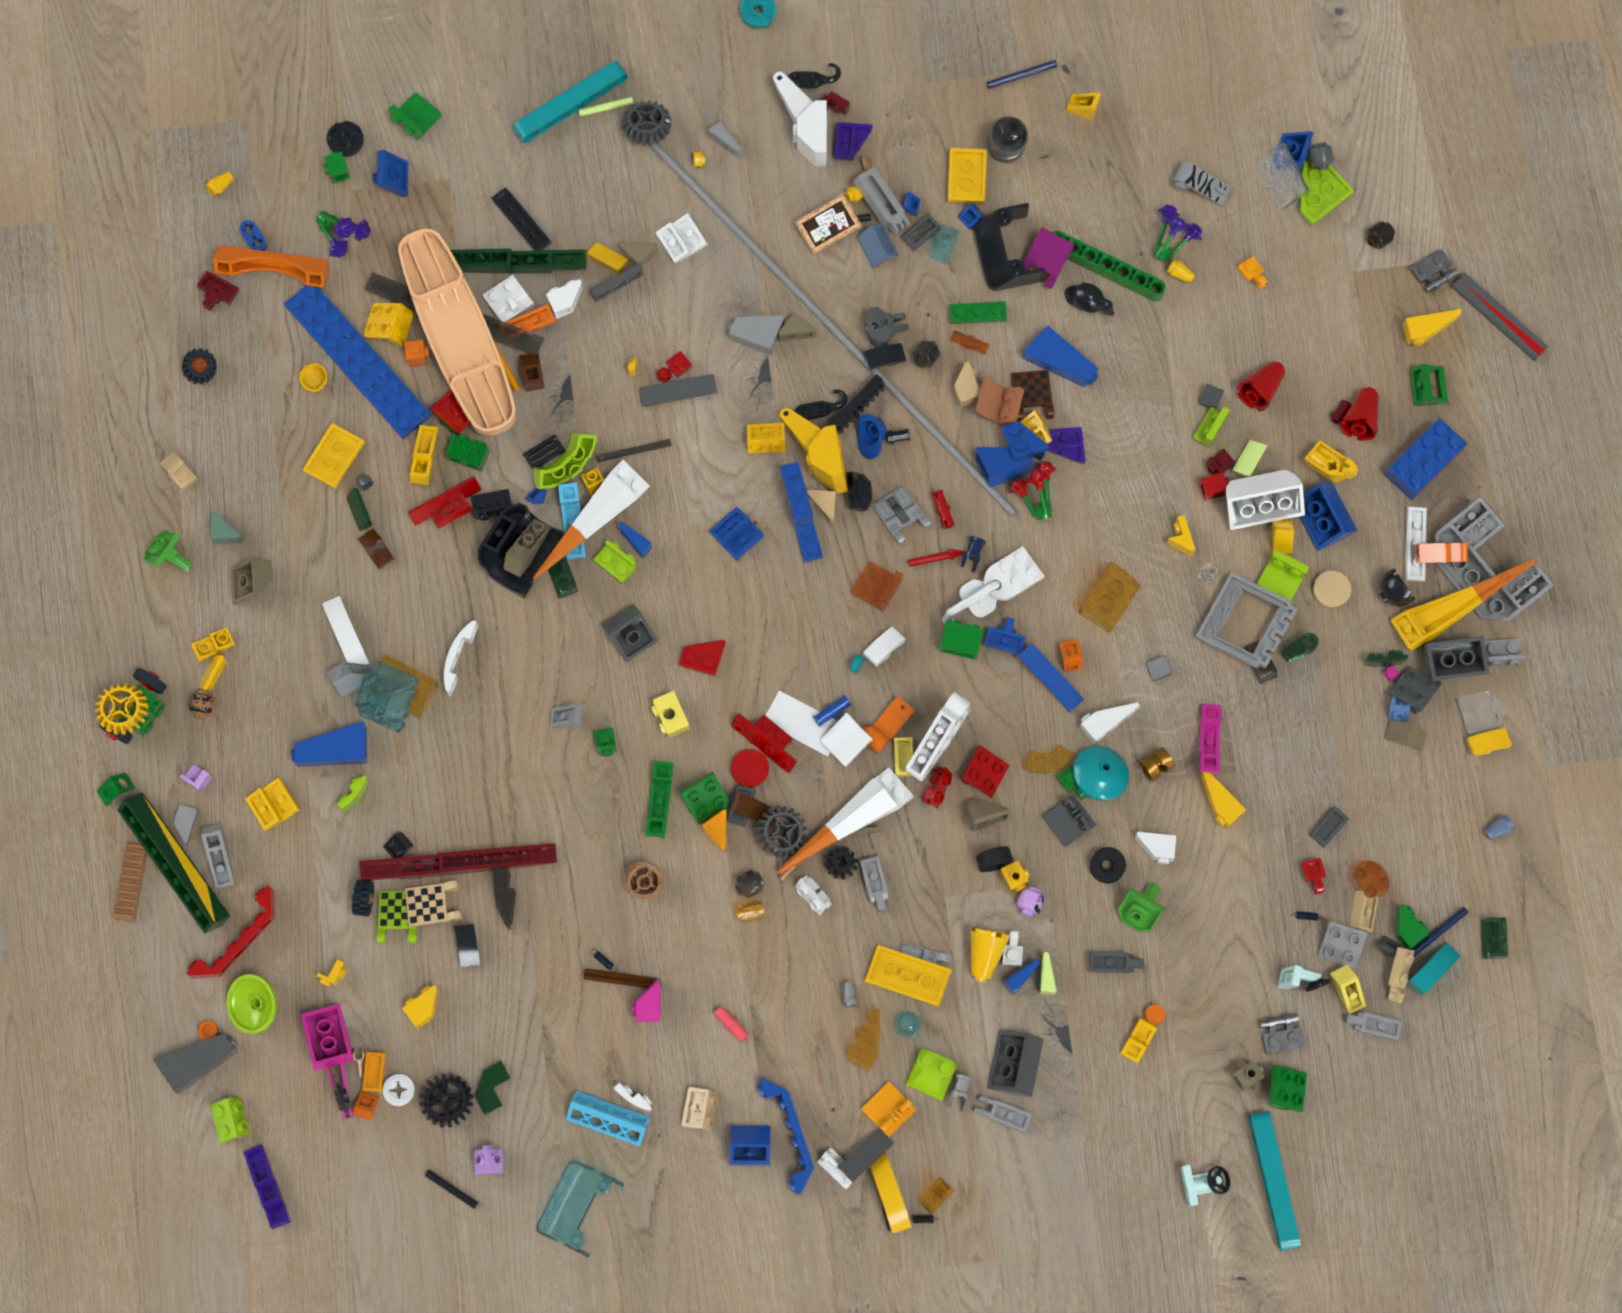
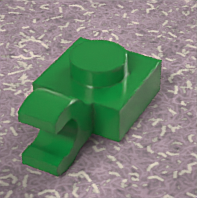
[1056,765,1087,800]

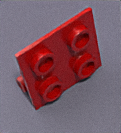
[961,745,1010,798]

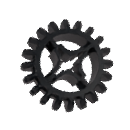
[420,1074,474,1128]

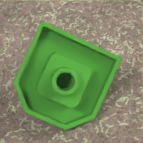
[143,530,192,572]
[1118,883,1165,932]

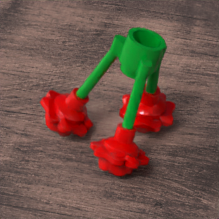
[1009,462,1056,520]

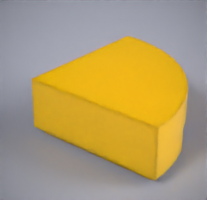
[628,357,637,376]

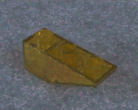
[846,1007,880,1073]

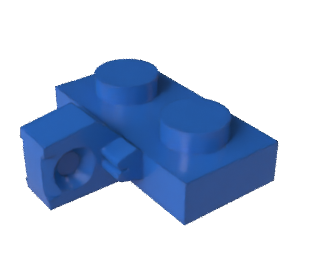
[984,617,1026,655]

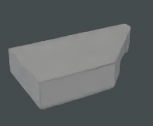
[173,804,199,844]

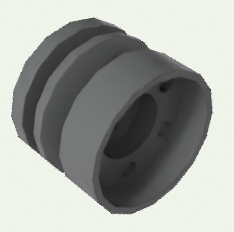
[987,116,1028,163]

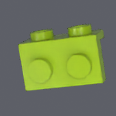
[210,1097,250,1143]

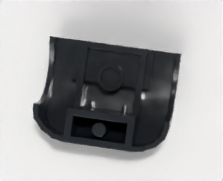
[478,503,564,599]

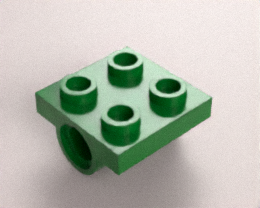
[679,772,731,825]
[1269,1065,1307,1112]

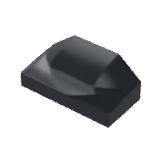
[847,472,872,512]

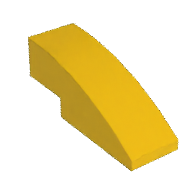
[410,425,439,486]

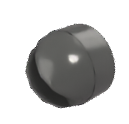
[357,474,374,491]

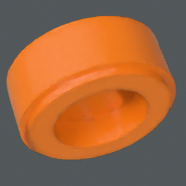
[1145,1004,1165,1025]
[198,1021,219,1040]

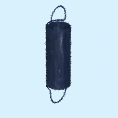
[1292,911,1323,921]
[590,949,617,972]

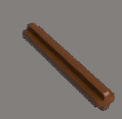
[583,969,659,988]

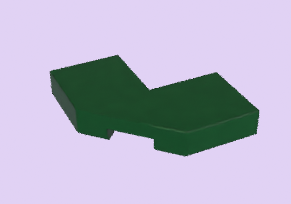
[475,1061,511,1115]

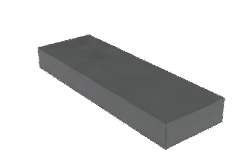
[591,263,644,301]
[839,1129,894,1183]

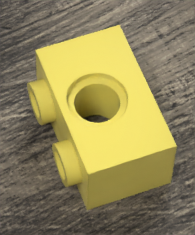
[651,691,690,738]

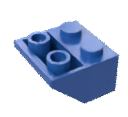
[730,1126,771,1166]

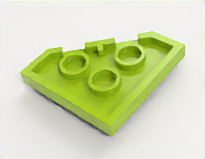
[1300,158,1354,226]

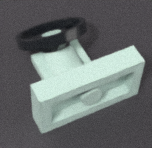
[1278,965,1331,992]
[1180,1165,1230,1207]

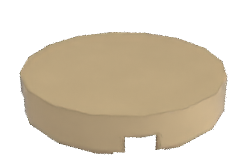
[1313,570,1352,609]

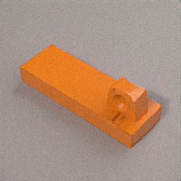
[498,304,556,344]

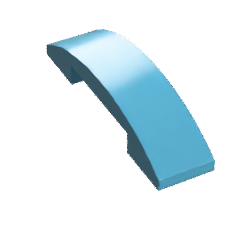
[558,483,586,560]

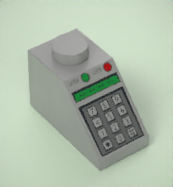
[327,662,375,698]

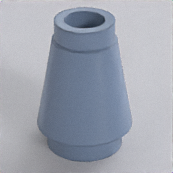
[1484,815,1515,840]

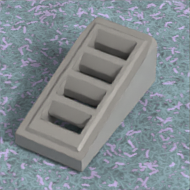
[708,122,742,158]

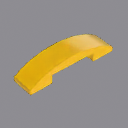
[870,1152,912,1234]

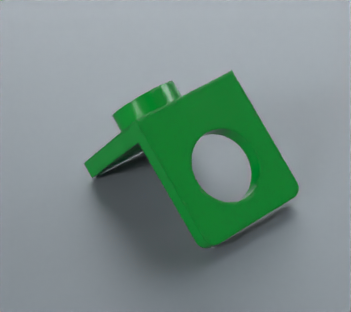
[97,773,135,806]

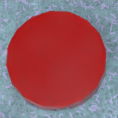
[731,749,769,788]

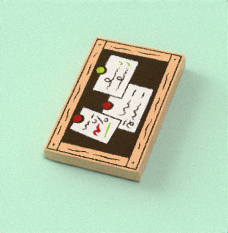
[795,194,862,255]

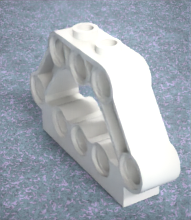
[905,691,971,782]

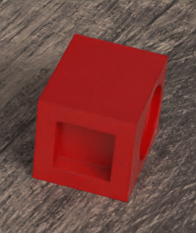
[1199,472,1229,501]

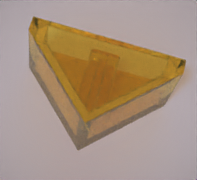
[918,1177,954,1215]

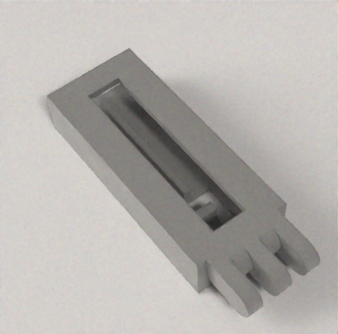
[853,167,910,234]

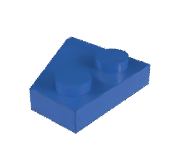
[1001,421,1049,461]

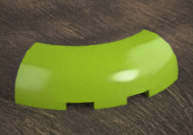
[533,432,597,489]

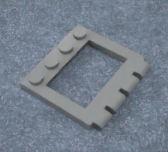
[1195,572,1298,669]

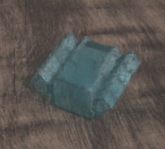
[355,661,419,733]

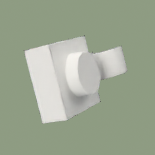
[1002,931,1023,966]

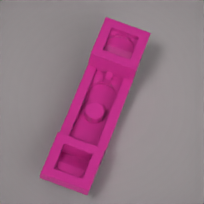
[1199,704,1222,774]

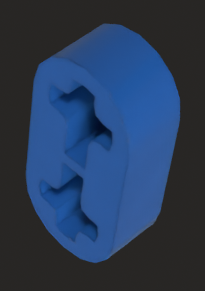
[240,220,267,251]

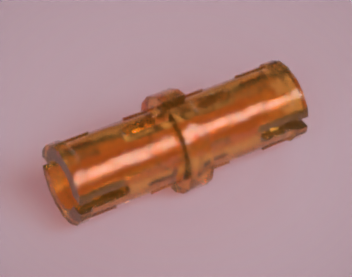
[950,330,989,355]

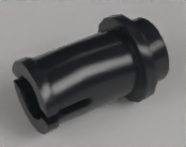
[886,428,910,445]

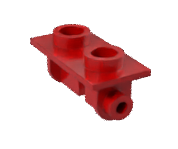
[922,767,952,809]

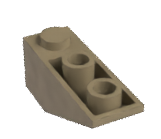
[504,519,550,577]

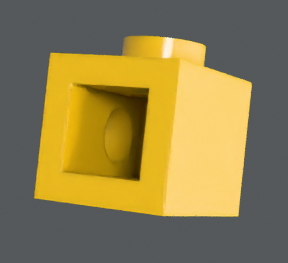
[1000,860,1030,893]

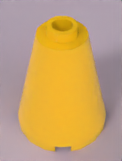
[971,926,1010,982]

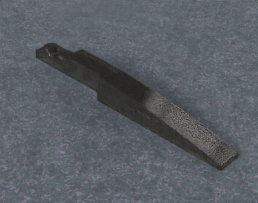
[365,272,544,355]

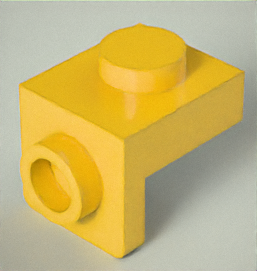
[316,959,347,987]

